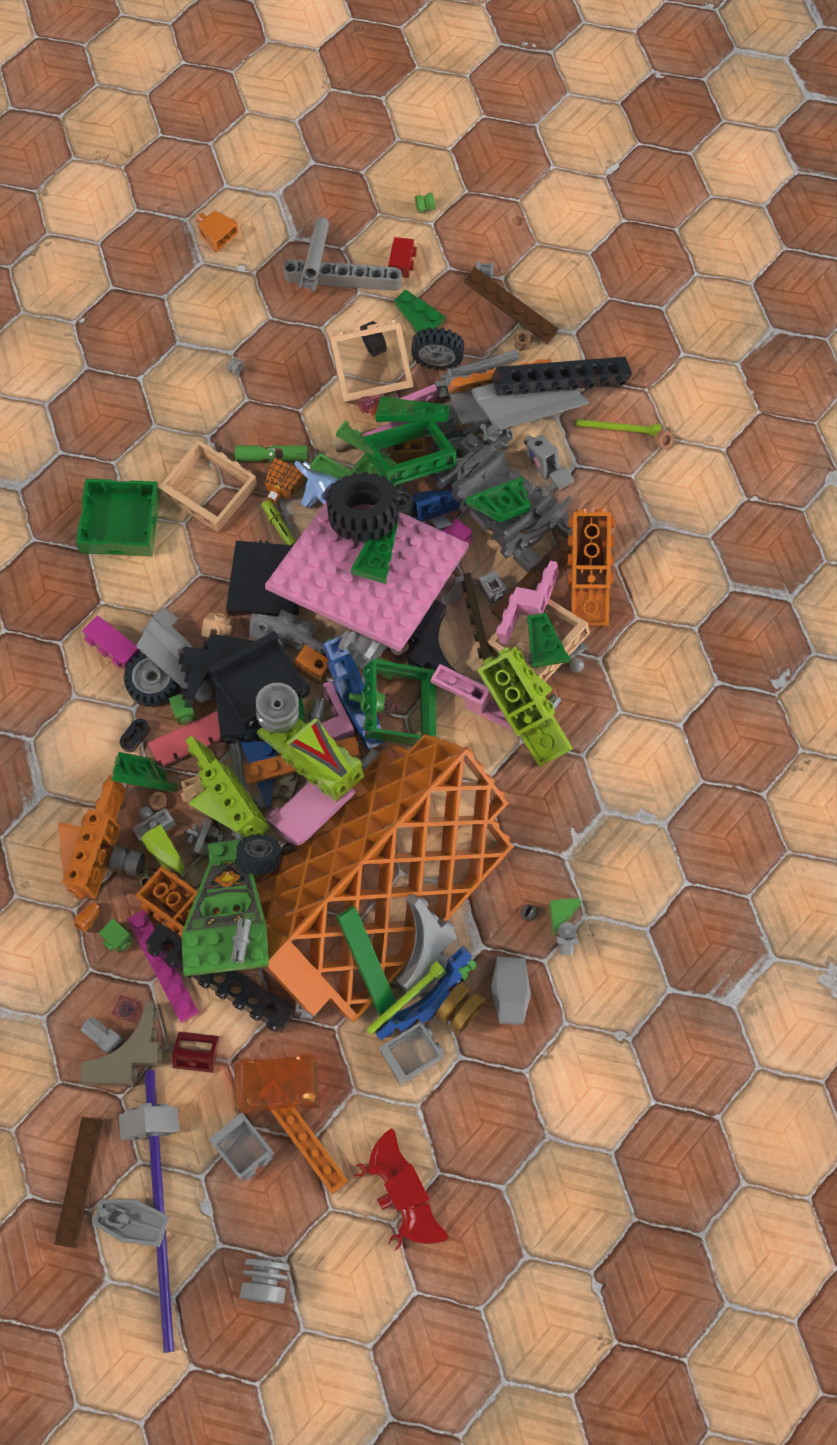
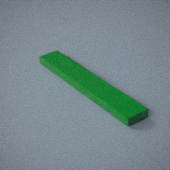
[336,906,396,1016]

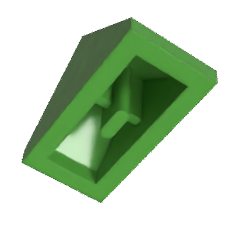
[549,898,582,935]

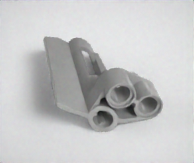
[136,607,213,703]

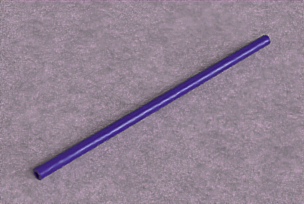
[144,1070,174,1353]

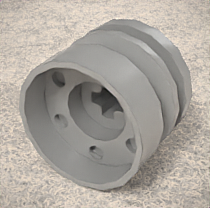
[239,1258,290,1304]

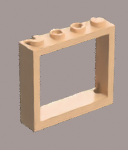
[329,320,413,402]
[158,440,258,532]
[487,590,590,682]

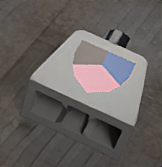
[524,435,559,480]

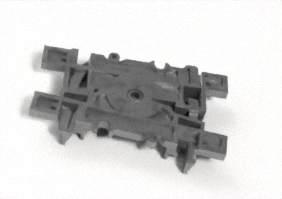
[430,433,572,573]

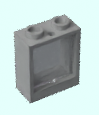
[379,1022,444,1086]
[208,1112,274,1181]

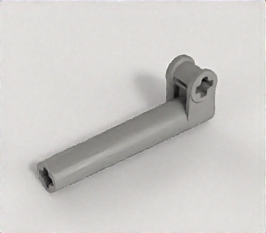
[298,217,329,292]

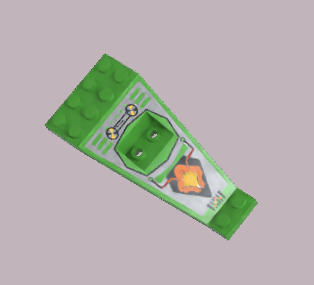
[181,840,269,976]

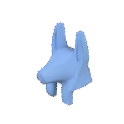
[295,461,341,508]

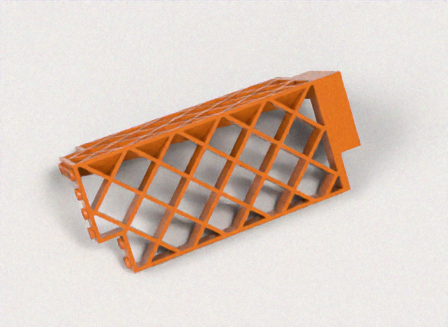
[234,734,514,1023]

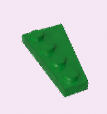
[375,396,450,422]
[351,522,398,584]

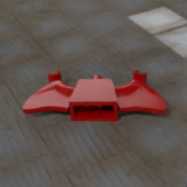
[353,1128,449,1251]

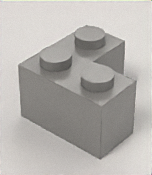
[119,1103,180,1140]

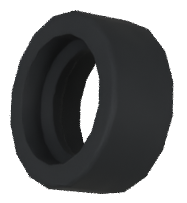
[360,321,387,357]

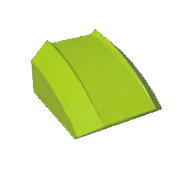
[141,824,185,876]

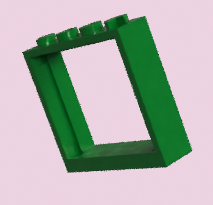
[363,422,457,485]
[363,659,436,745]

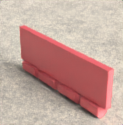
[148,711,220,767]

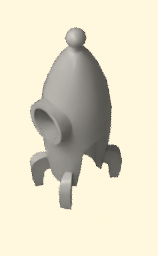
[338,630,387,683]

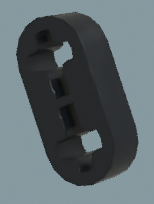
[119,719,150,753]

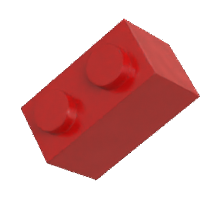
[388,237,417,278]

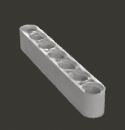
[283,260,402,291]

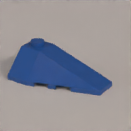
[411,490,461,522]

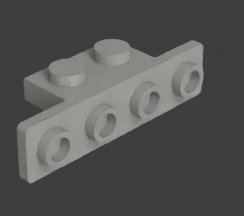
[253,610,325,655]

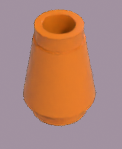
[73,902,101,932]

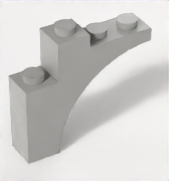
[395,893,457,1000]

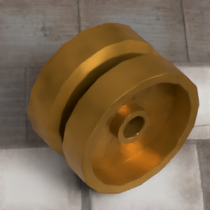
[435,982,485,1035]

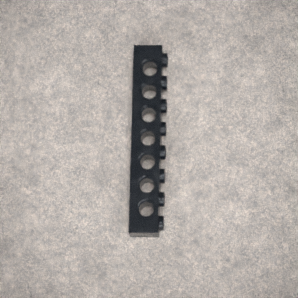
[491,356,632,396]
[145,923,296,1033]

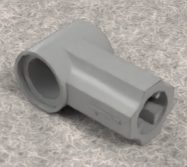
[81,1017,123,1055]

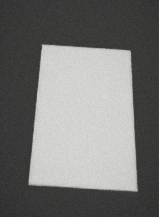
[430,515,452,529]

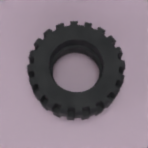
[326,472,399,542]

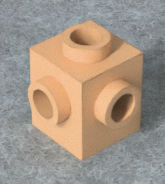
[201,613,232,637]
[180,775,205,809]

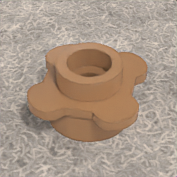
[514,332,532,349]

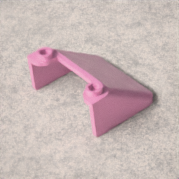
[266,782,355,845]

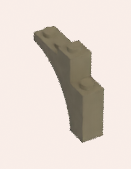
[80,1002,164,1087]

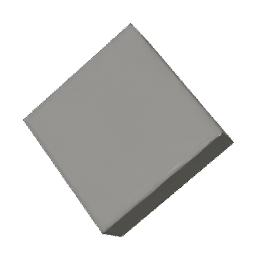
[548,466,574,491]

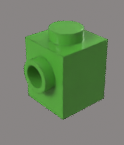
[99,919,133,953]

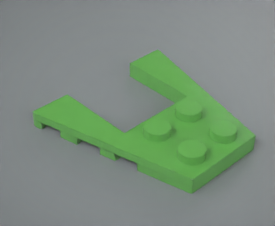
[309,420,397,480]

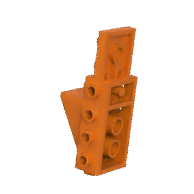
[568,509,614,626]
[58,774,127,900]
[135,866,220,938]

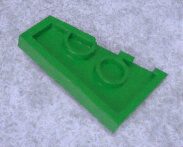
[394,289,446,332]
[527,613,571,668]

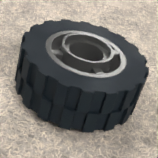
[236,834,281,875]

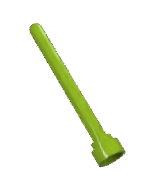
[575,419,661,438]
[367,961,447,1034]

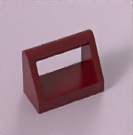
[172,1031,219,1073]

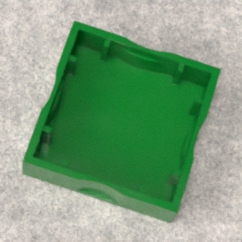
[76,478,160,557]

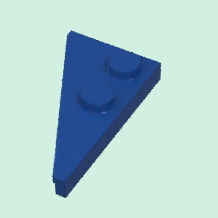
[241,741,277,809]

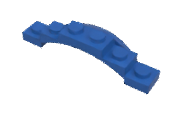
[322,636,385,750]
[375,945,472,1040]

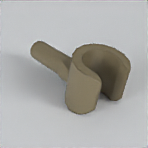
[140,861,150,887]

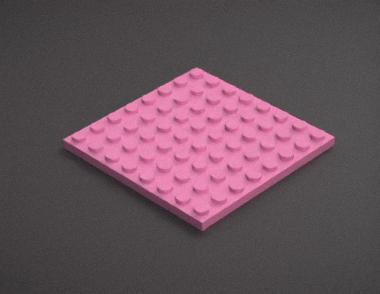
[265,502,469,652]

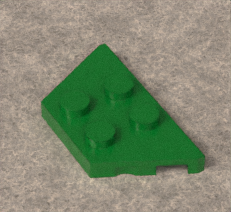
[465,477,531,523]
[111,752,178,792]

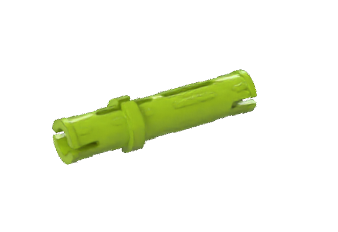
[261,500,297,545]

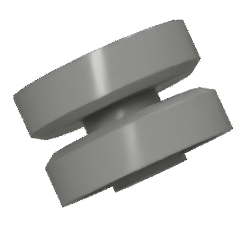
[256,683,299,733]

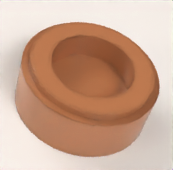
[655,430,673,449]
[148,791,169,812]

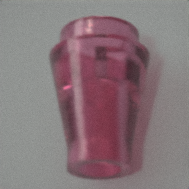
[358,394,384,414]

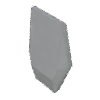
[490,957,531,1025]
[93,1199,170,1247]

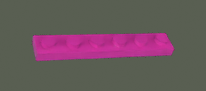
[127,910,199,1023]

